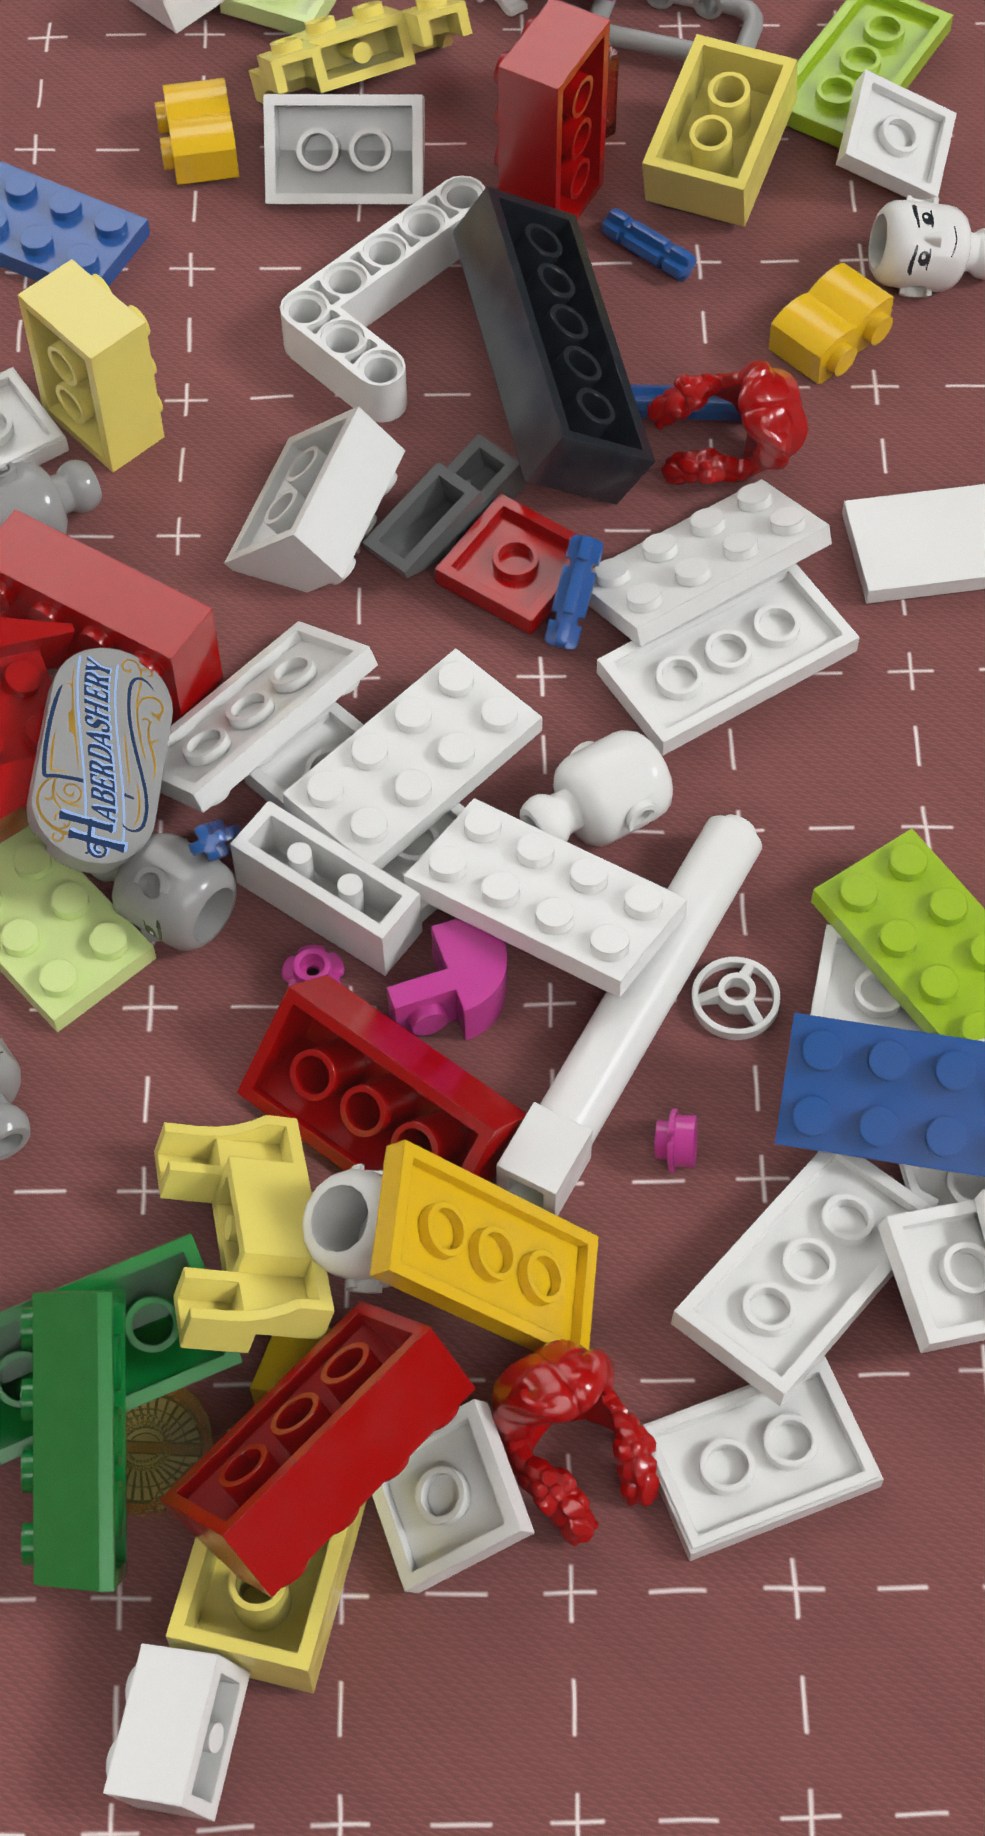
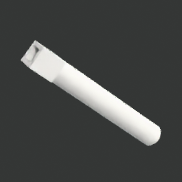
[496,814,762,1216]

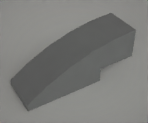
[362,433,527,579]

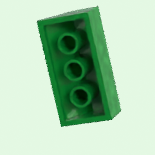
[0,1234,243,1465]
[20,1289,128,1592]

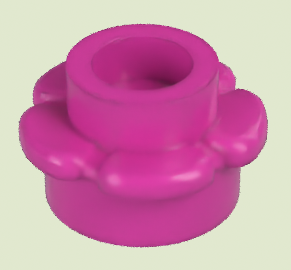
[282,945,344,986]
[655,1108,698,1173]

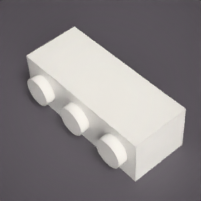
[230,801,422,976]

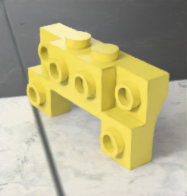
[249,0,472,104]
[154,1115,335,1353]

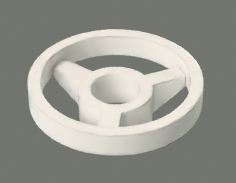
[691,957,780,1040]

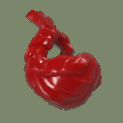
[647,359,809,485]
[492,1339,660,1547]

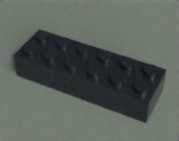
[452,186,655,505]

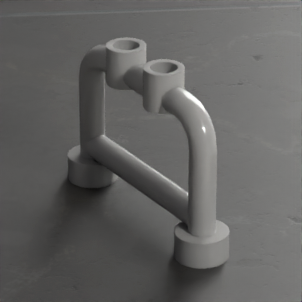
[590,0,764,61]

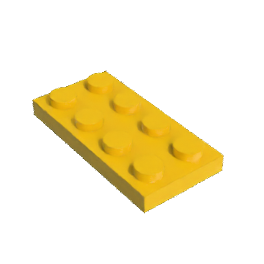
[370,1140,599,1352]

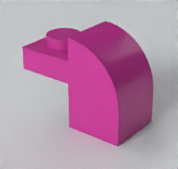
[387,918,507,1041]

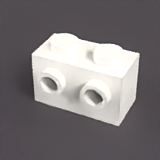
[103,1643,251,1822]

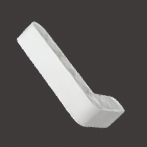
[280,175,485,423]

